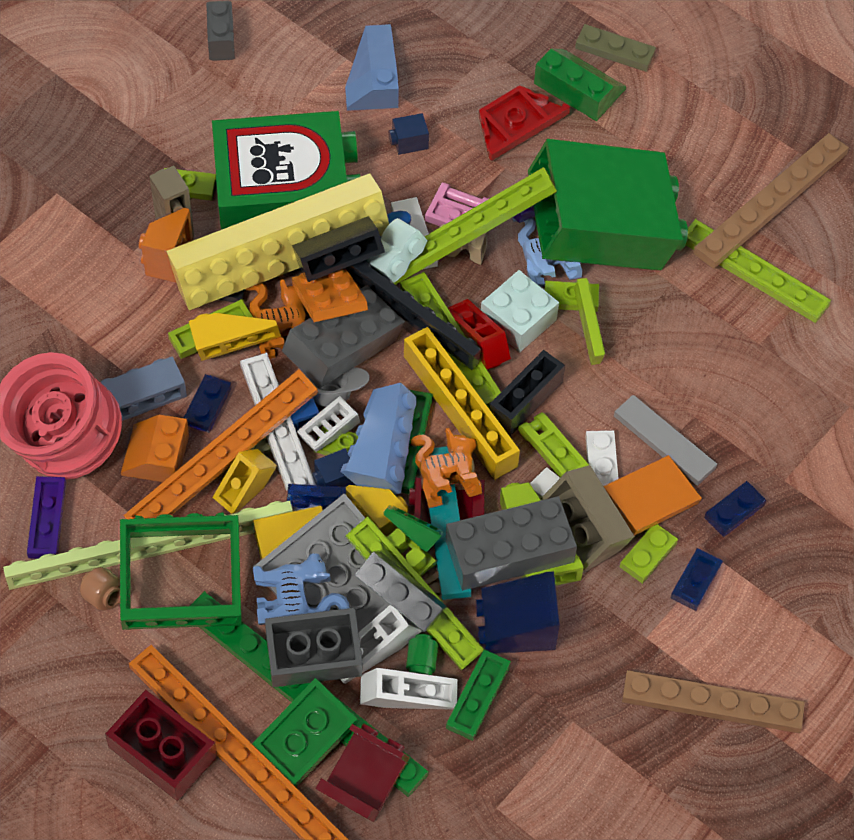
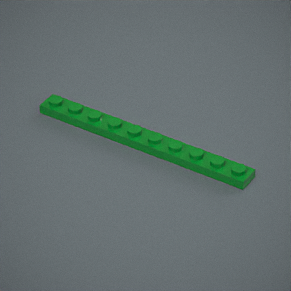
[190,591,428,797]

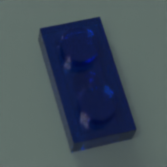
[183,374,232,433]
[704,481,766,537]
[286,484,346,509]
[670,548,723,611]

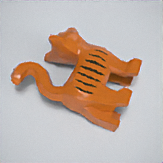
[245,279,307,359]
[411,428,482,508]

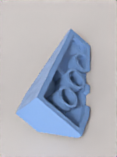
[345,24,399,111]

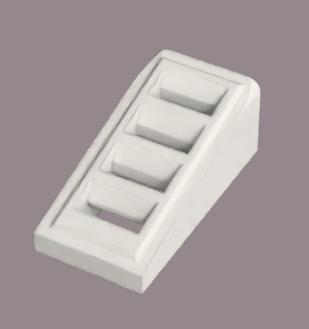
[297,396,360,452]

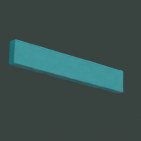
[428,446,471,600]

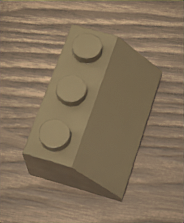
[540,465,635,574]

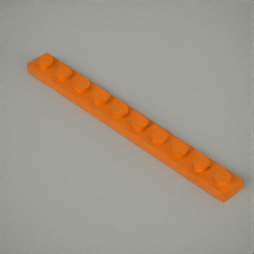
[129,645,348,840]

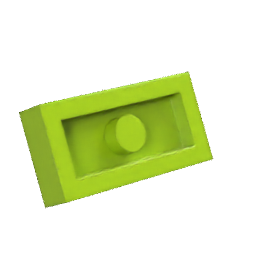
[620,524,678,584]

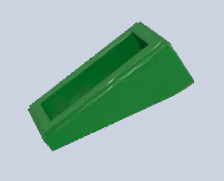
[383,505,443,552]

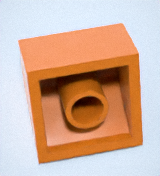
[139,208,193,283]
[121,415,189,482]

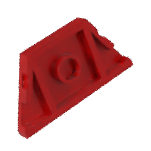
[479,85,570,161]

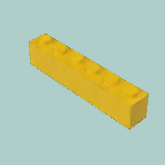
[404,327,520,480]

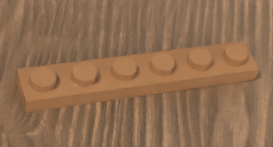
[622,670,805,733]

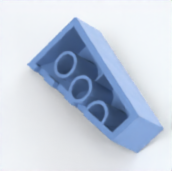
[340,383,416,495]

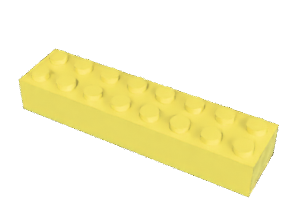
[166,173,389,310]

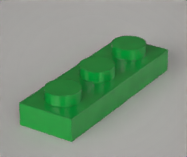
[446,649,511,741]

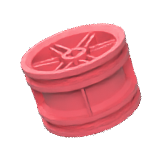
[0,352,122,480]

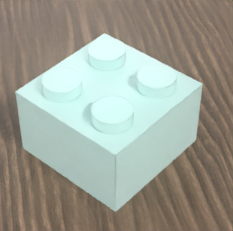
[481,270,559,353]

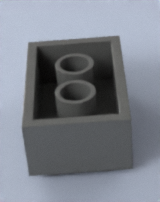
[265,608,363,687]

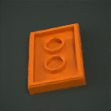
[603,455,702,535]

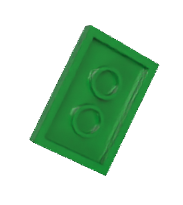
[252,678,359,787]

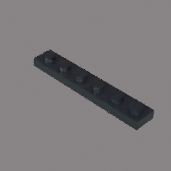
[346,260,481,370]

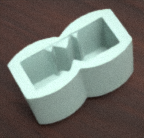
[365,218,427,283]

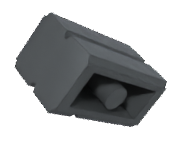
[206,0,235,61]

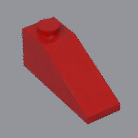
[447,299,511,370]

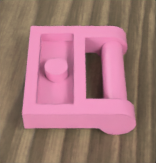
[425,182,489,226]

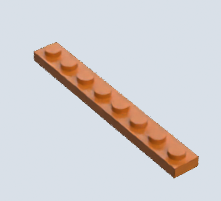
[123,369,318,519]

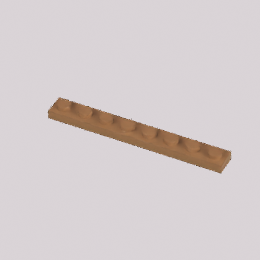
[693,133,849,269]

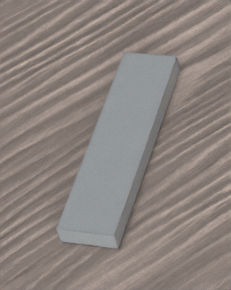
[614,395,717,486]

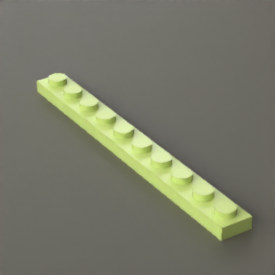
[3,501,293,590]

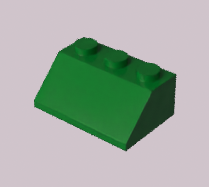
[534,48,626,122]

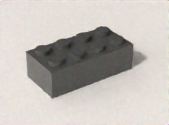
[282,285,405,388]
[446,496,577,591]

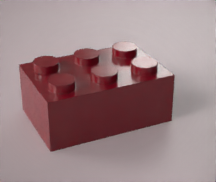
[105,690,217,801]

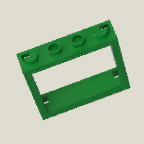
[120,512,242,630]

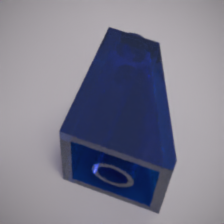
[475,571,560,654]

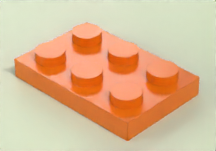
[292,268,368,322]

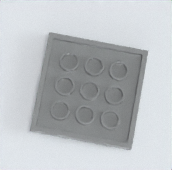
[253,493,391,633]

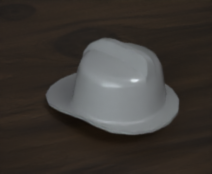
[305,367,370,407]

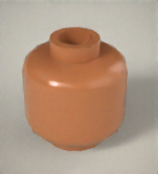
[80,567,120,611]

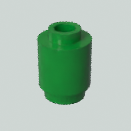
[406,634,438,675]

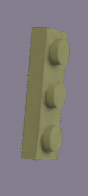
[575,24,656,72]

